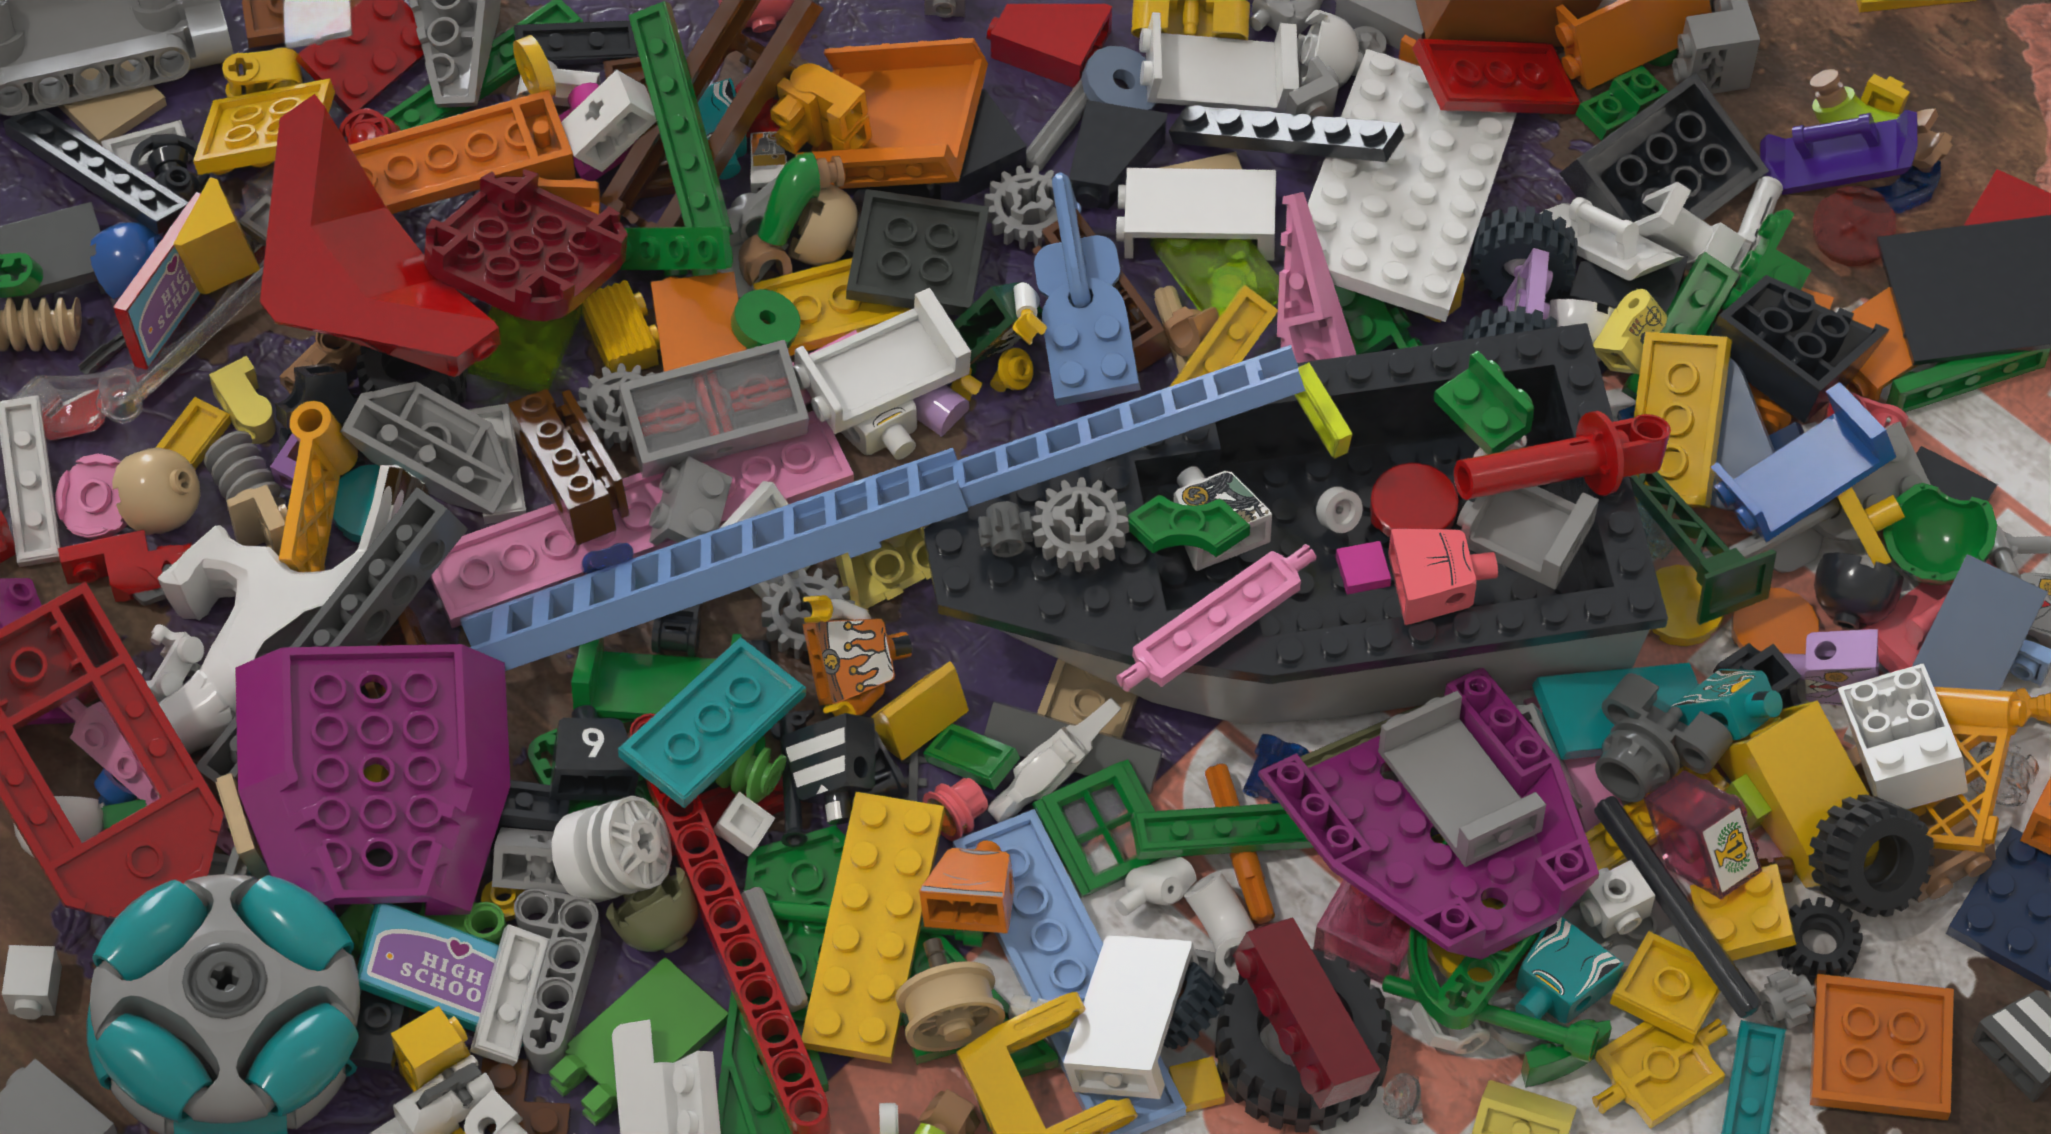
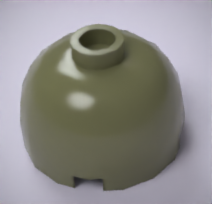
[606,867,699,953]

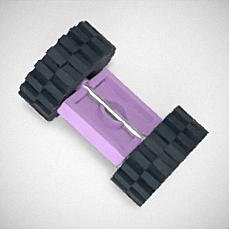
[1462,206,1578,340]

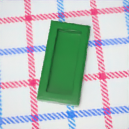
[923,723,1020,790]

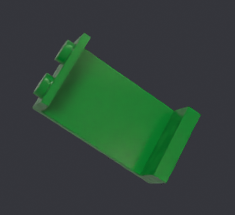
[571,634,742,719]

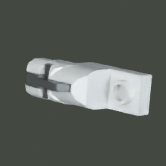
[369,1055,496,1134]

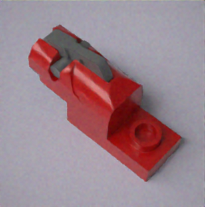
[58,530,193,606]

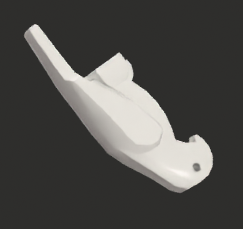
[988,697,1122,823]

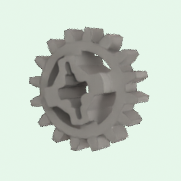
[985,165,1058,250]
[577,363,655,452]
[1031,477,1129,572]
[761,568,855,659]

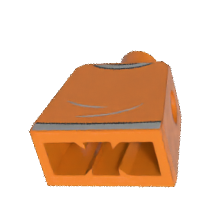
[919,840,1014,933]

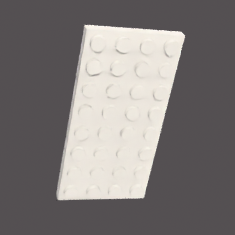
[1308,49,1517,322]

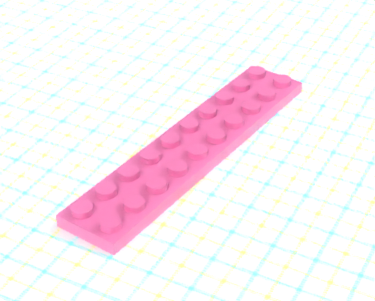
[430,411,854,628]

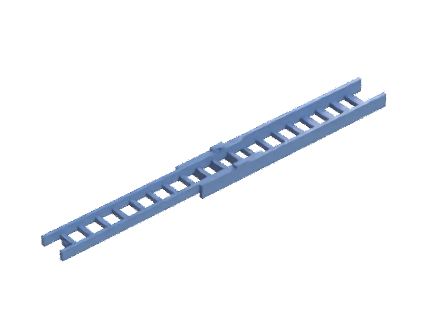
[460,345,1305,671]

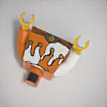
[802,595,912,716]

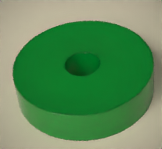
[731,289,800,349]

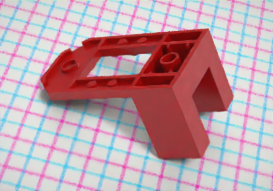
[0,581,224,919]

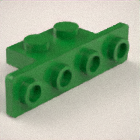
[1705,209,1811,336]
[619,226,733,276]
[1334,285,1423,355]

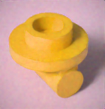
[990,348,1033,392]

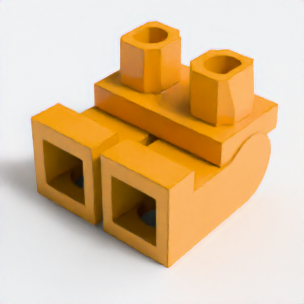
[770,63,872,154]

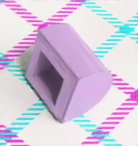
[913,385,969,437]

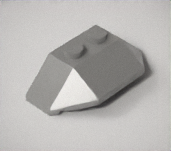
[340,382,513,515]

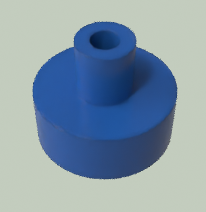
[94,768,138,806]

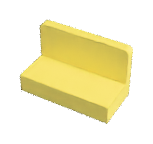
[1472,1080,1577,1134]

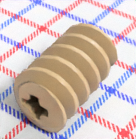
[0,297,82,352]

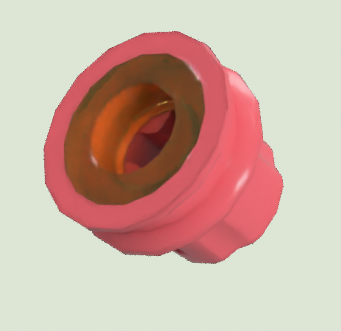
[923,778,988,841]

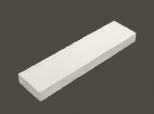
[0,395,61,567]

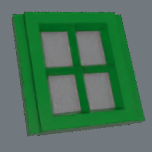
[1033,759,1161,898]

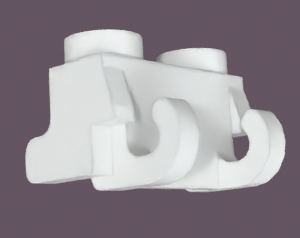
[137,625,204,702]

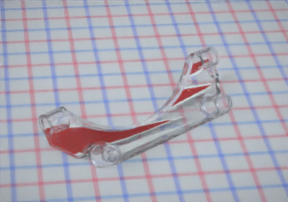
[9,161,275,440]

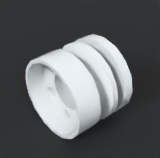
[551,796,672,904]

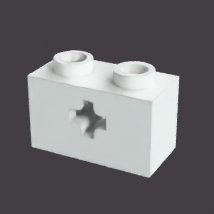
[561,70,657,172]

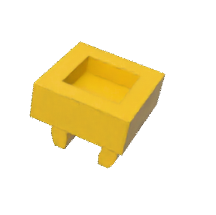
[1861,74,1910,114]

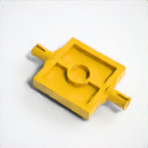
[1592,1019,1728,1129]

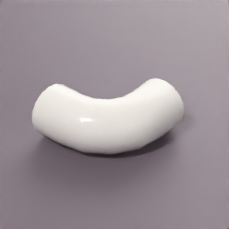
[1184,871,1255,980]

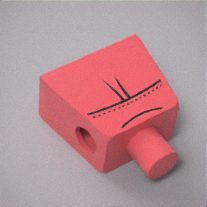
[1388,529,1498,625]

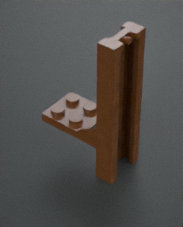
[601,0,823,227]

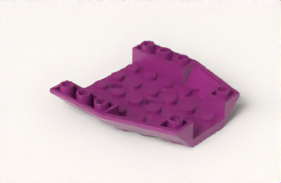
[235,644,511,916]
[1258,668,1599,960]

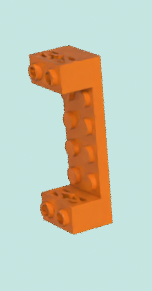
[349,90,576,214]

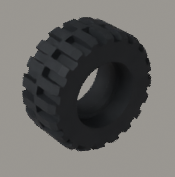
[1215,949,1392,1133]

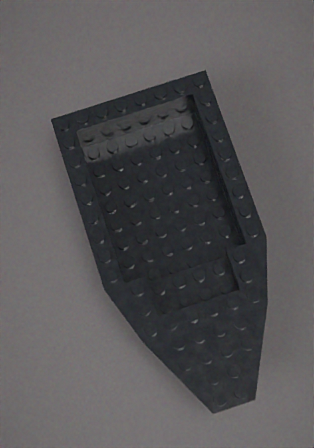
[924,323,1668,724]

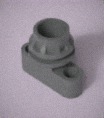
[1595,673,1733,802]

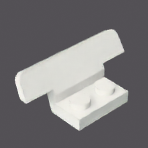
[612,1019,721,1134]

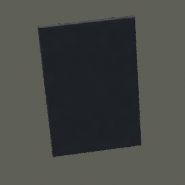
[1876,215,2051,366]

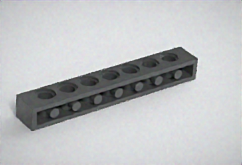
[196,487,468,782]

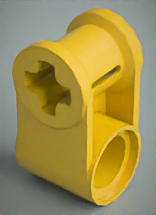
[222,48,303,98]

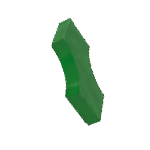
[1126,495,1250,557]

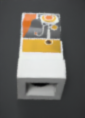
[750,132,787,193]

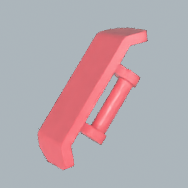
[1861,559,1997,673]

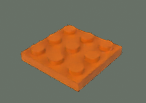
[1810,974,1954,1120]

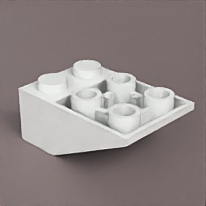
[1838,663,1968,809]

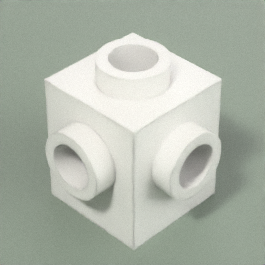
[1580,860,1655,939]

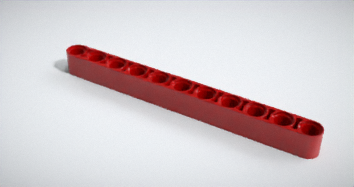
[630,713,831,1134]

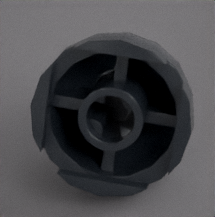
[1814,552,1904,630]

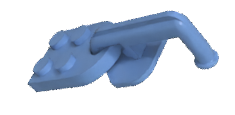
[1034,173,1141,406]

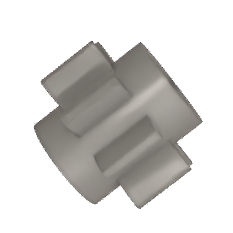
[1759,969,1816,1029]

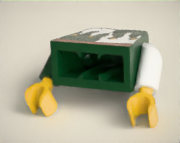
[950,282,1047,401]

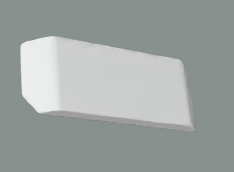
[1539,197,1684,281]

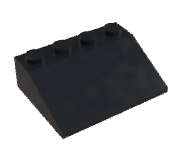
[1559,72,1769,222]

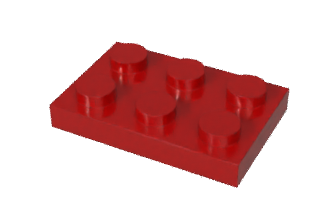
[295,0,424,115]

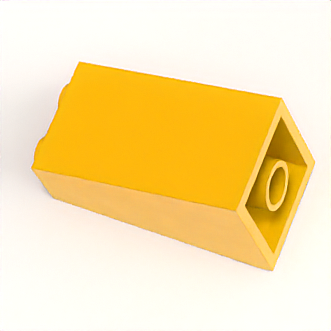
[1718,700,1879,888]

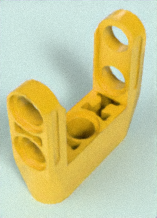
[956,992,1138,1134]

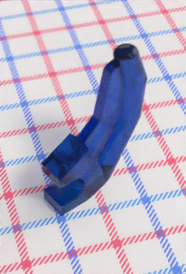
[1852,160,1941,214]

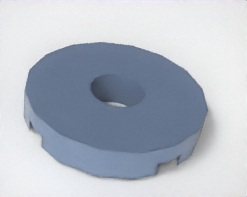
[1081,46,1157,110]

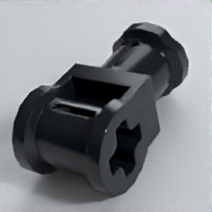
[651,604,701,657]

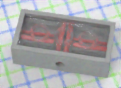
[619,340,809,478]

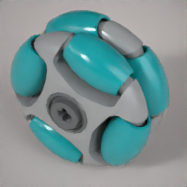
[86,874,362,1134]

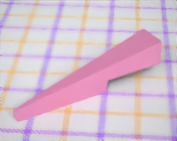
[1277,192,1356,363]

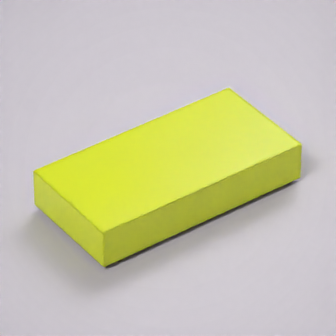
[1294,363,1352,459]

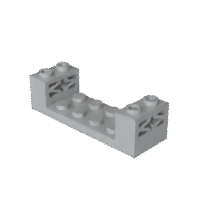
[1672,0,1760,94]

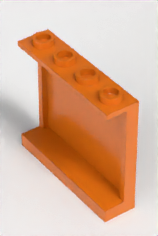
[796,38,988,189]

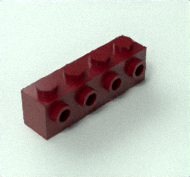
[1233,917,1381,1109]

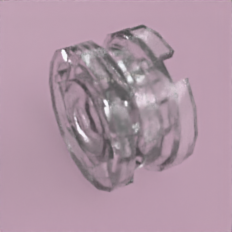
[1969,743,2040,807]

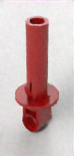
[1454,411,1671,500]

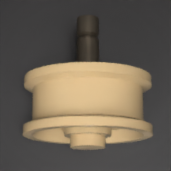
[896,938,1005,1051]

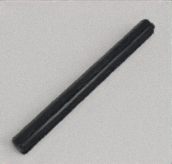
[1594,796,1761,1019]

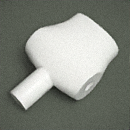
[1115,857,1197,916]

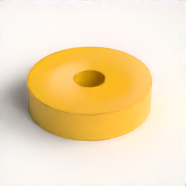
[513,35,556,98]

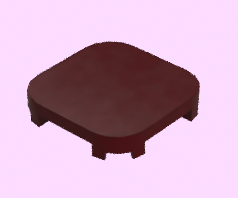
[424,169,628,321]

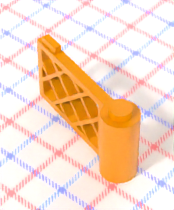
[279,401,358,572]
[1907,686,2027,853]

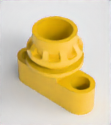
[1131,0,1250,40]

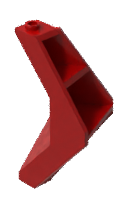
[260,94,501,377]

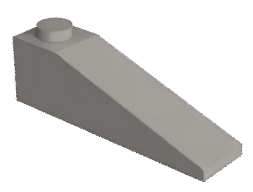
[409,0,501,108]

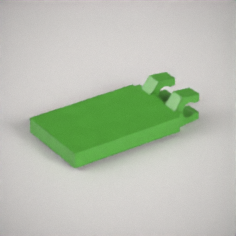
[549,957,728,1126]

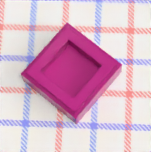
[1336,541,1391,595]

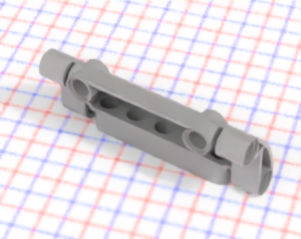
[0,0,234,116]

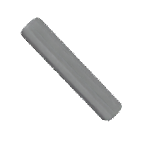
[1026,79,1090,171]
[741,887,808,1013]

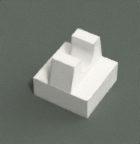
[713,792,775,856]

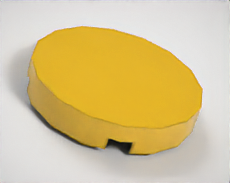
[1649,564,1724,647]

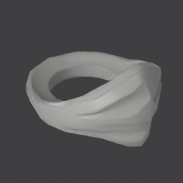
[1485,997,1552,1054]

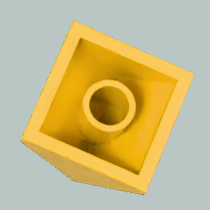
[173,178,261,294]
[871,661,969,761]

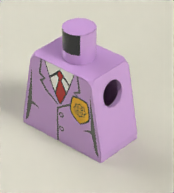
[1782,629,1879,706]

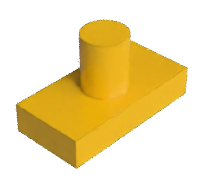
[1837,487,1905,566]

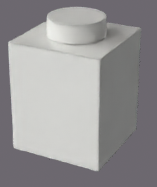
[2,945,62,1019]

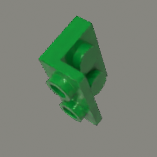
[1434,351,1534,455]

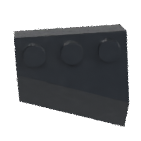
[1710,275,1890,424]

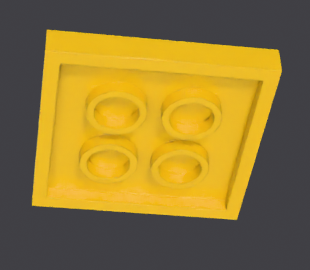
[193,78,335,175]

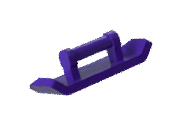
[1760,110,1918,195]

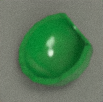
[1883,483,1997,585]

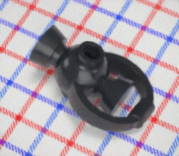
[129,133,211,236]

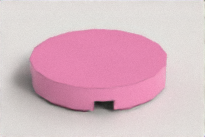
[55,453,127,540]

